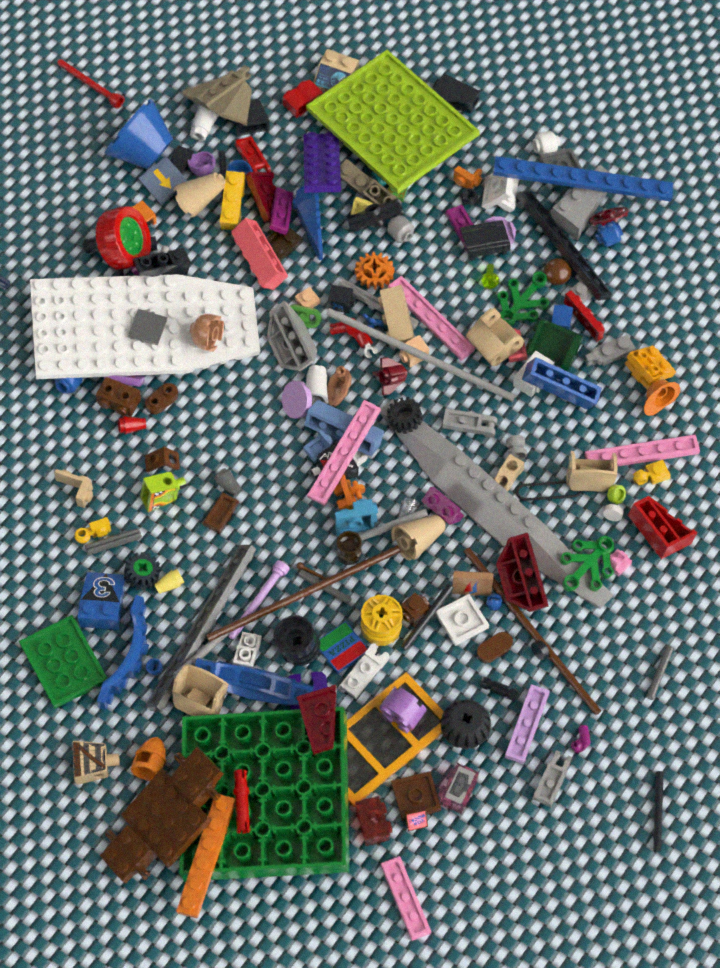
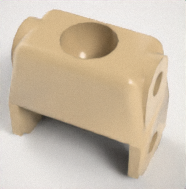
[466,308,525,366]
[566,451,617,492]
[172,664,228,716]

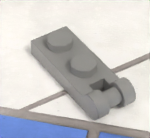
[442,409,497,438]

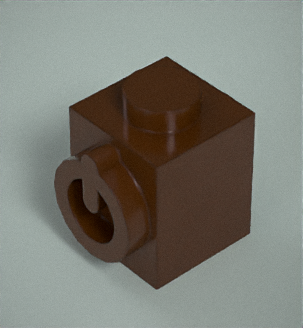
[401,593,430,627]

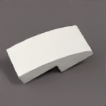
[233,632,262,668]

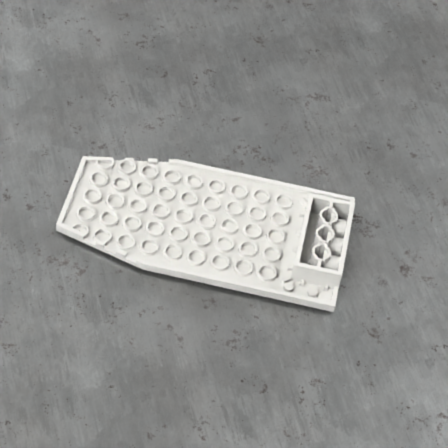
[30,274,260,379]

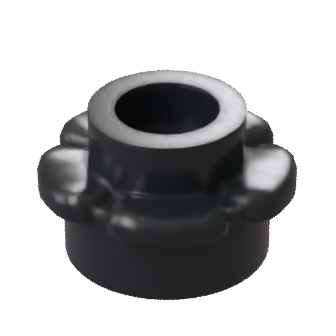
[460,188,478,205]

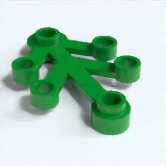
[497,272,549,326]
[560,536,614,592]

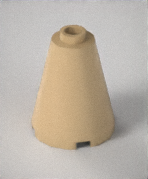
[174,173,225,217]
[391,514,446,561]

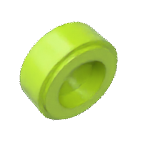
[607,484,626,504]

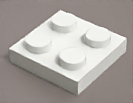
[435,594,489,646]

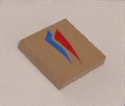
[452,571,493,596]

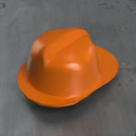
[644,379,680,416]

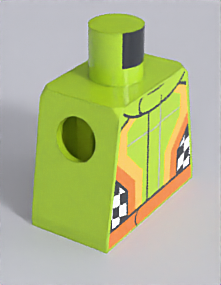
[140,472,187,512]

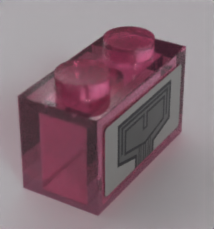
[438,763,480,814]

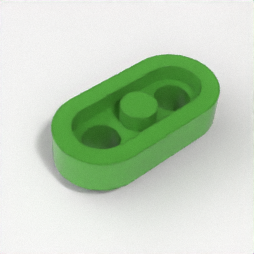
[290,304,322,328]

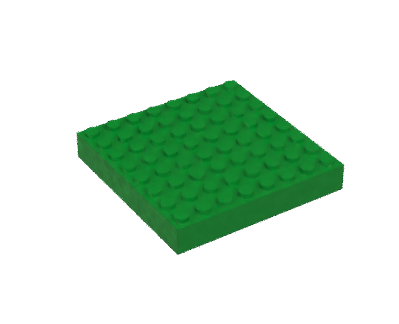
[179,707,349,882]

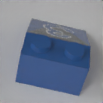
[78,572,126,630]

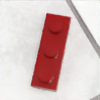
[564,290,605,342]

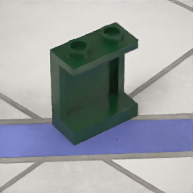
[526,319,584,371]

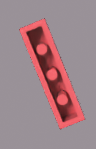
[231,218,288,290]

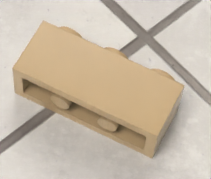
[378,285,415,343]

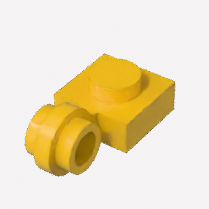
[633,460,671,485]
[75,517,111,543]

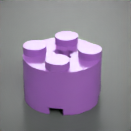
[380,687,427,734]

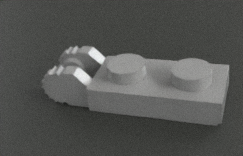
[533,750,572,807]

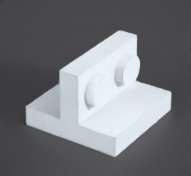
[482,173,518,212]

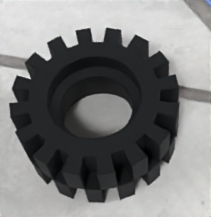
[387,397,423,434]

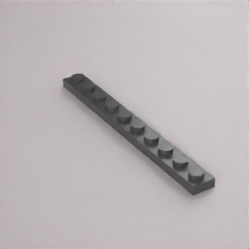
[145,545,256,712]

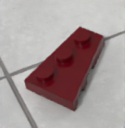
[245,172,276,223]
[297,684,337,754]

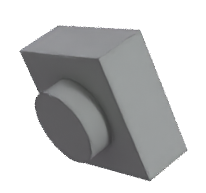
[568,280,594,304]

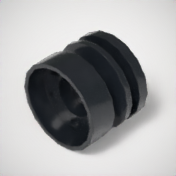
[273,615,321,666]

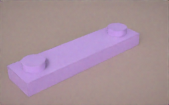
[505,684,550,764]

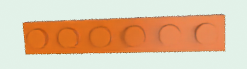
[176,795,236,919]

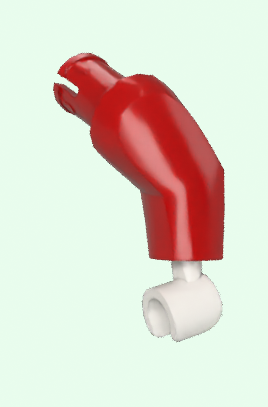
[329,317,378,358]

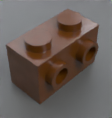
[96,377,141,417]

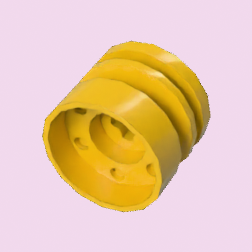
[361,595,402,646]

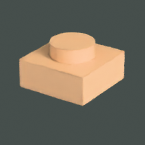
[295,287,320,308]

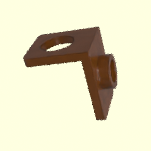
[145,446,180,473]

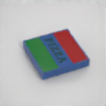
[320,621,368,674]

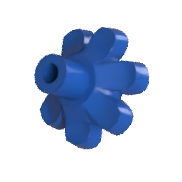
[362,313,384,329]

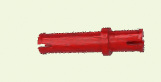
[233,769,250,834]

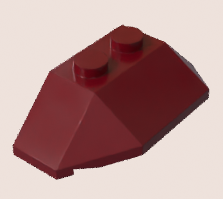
[496,532,549,612]

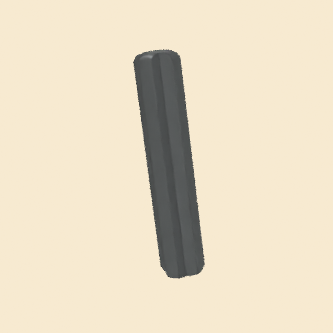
[85,528,142,555]

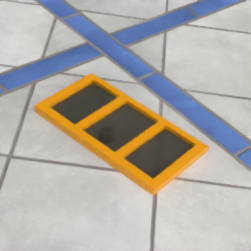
[347,672,444,807]

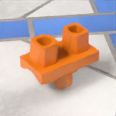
[334,475,366,510]

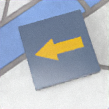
[138,157,188,205]

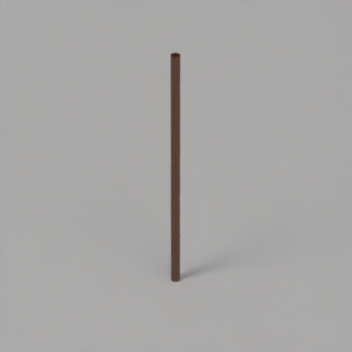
[206,545,401,642]
[464,547,602,716]

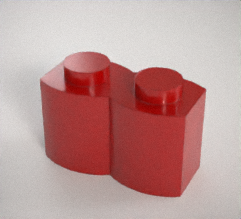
[283,80,323,118]

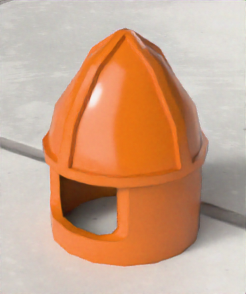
[130,737,166,781]

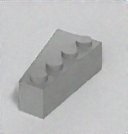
[551,165,610,241]

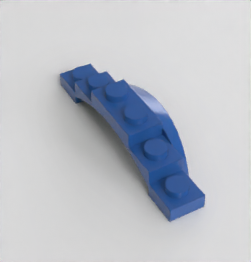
[97,595,149,710]
[195,657,314,705]

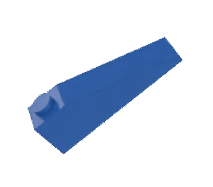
[293,186,323,260]

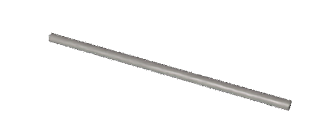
[326,308,516,402]

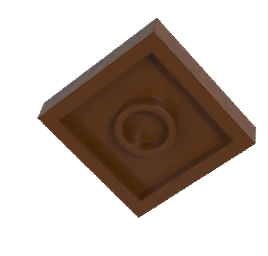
[391,771,441,821]

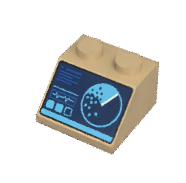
[314,49,359,92]

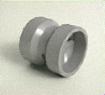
[506,435,527,460]

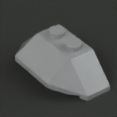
[267,301,317,371]

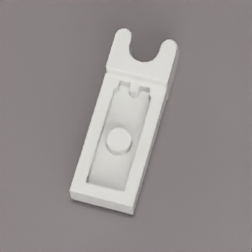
[340,643,389,699]

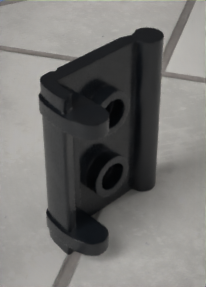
[460,220,511,261]

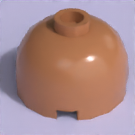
[190,314,224,352]

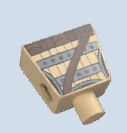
[73,741,120,785]

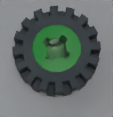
[123,552,161,590]

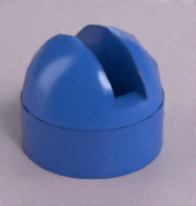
[486,593,502,610]
[146,658,163,676]

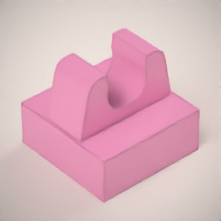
[610,549,632,577]

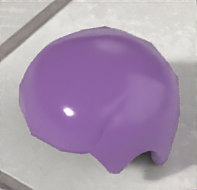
[187,152,216,176]

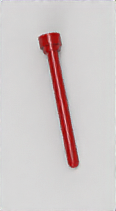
[57,59,125,109]

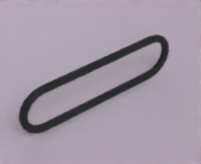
[516,481,582,501]

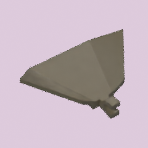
[183,65,252,125]

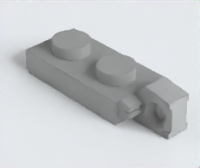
[584,335,636,367]

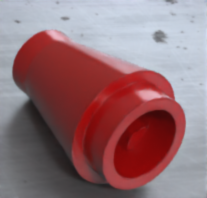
[118,416,146,435]

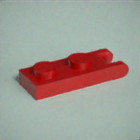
[235,136,271,172]

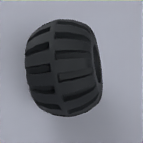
[440,699,491,749]

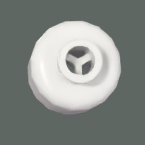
[533,131,560,155]

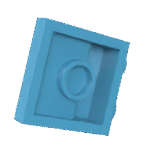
[335,499,378,536]

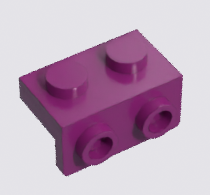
[422,486,464,525]

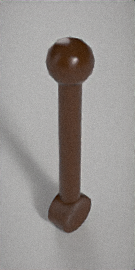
[296,562,328,580]

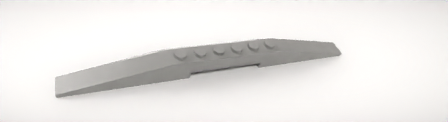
[380,399,613,609]

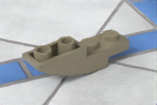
[340,159,401,205]

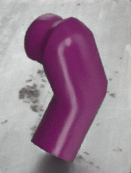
[571,725,590,753]

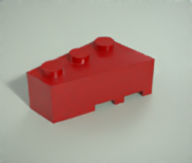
[628,496,698,559]

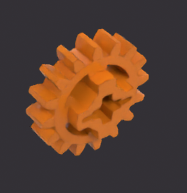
[355,252,394,290]

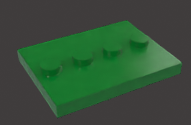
[19,615,108,709]

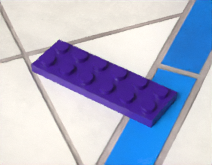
[303,132,341,193]

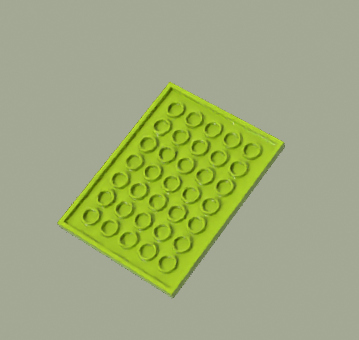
[306,50,480,193]

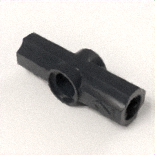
[347,198,403,232]

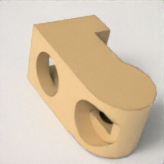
[494,454,524,491]

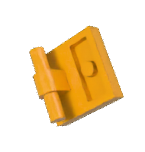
[625,346,676,390]

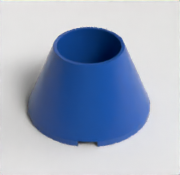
[104,98,173,169]

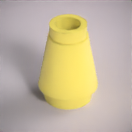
[154,569,185,594]

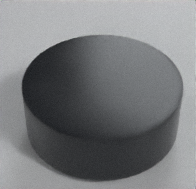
[531,640,549,661]

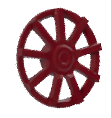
[589,207,629,226]

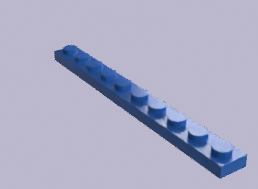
[493,156,673,202]

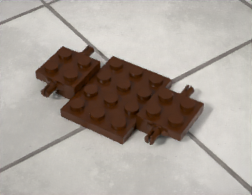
[100,747,224,883]

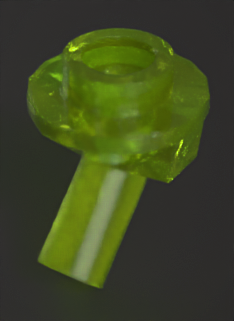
[481,264,499,289]

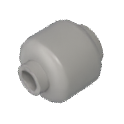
[387,216,414,243]

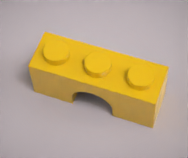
[220,171,246,230]

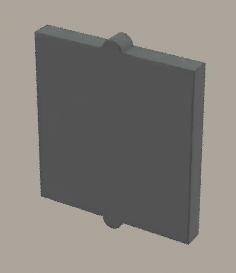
[128,309,168,346]

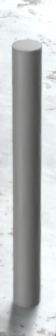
[359,508,428,541]
[173,633,229,679]

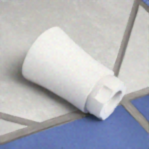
[190,104,219,141]
[306,365,329,405]

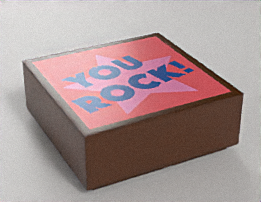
[404,806,428,831]

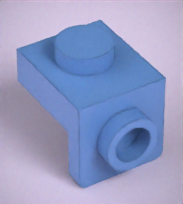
[303,430,333,463]

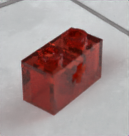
[355,796,393,846]

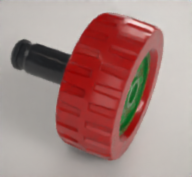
[82,206,151,269]

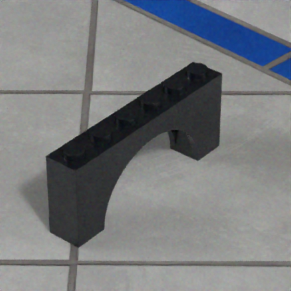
[425,73,480,176]

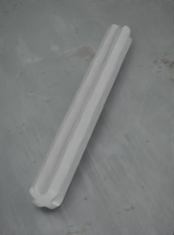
[338,279,418,329]

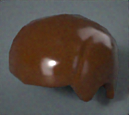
[542,258,571,286]

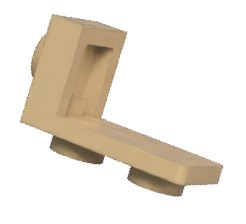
[54,469,93,508]

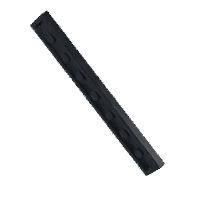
[516,191,612,301]

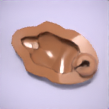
[327,366,352,407]

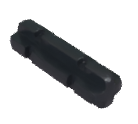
[480,677,519,701]

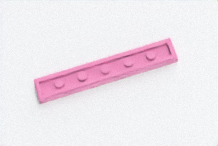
[388,276,475,361]
[307,400,381,506]
[584,434,700,467]

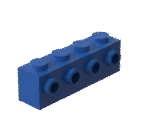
[522,357,602,410]

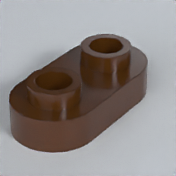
[145,383,178,415]

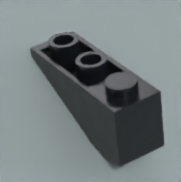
[133,248,191,277]

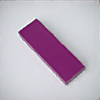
[269,187,294,235]
[445,204,474,251]

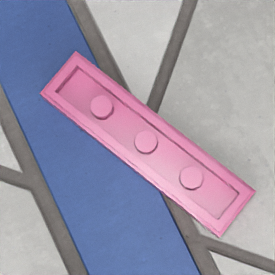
[380,856,431,941]

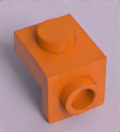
[453,165,482,189]

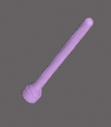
[229,560,290,639]

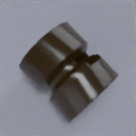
[336,531,362,565]

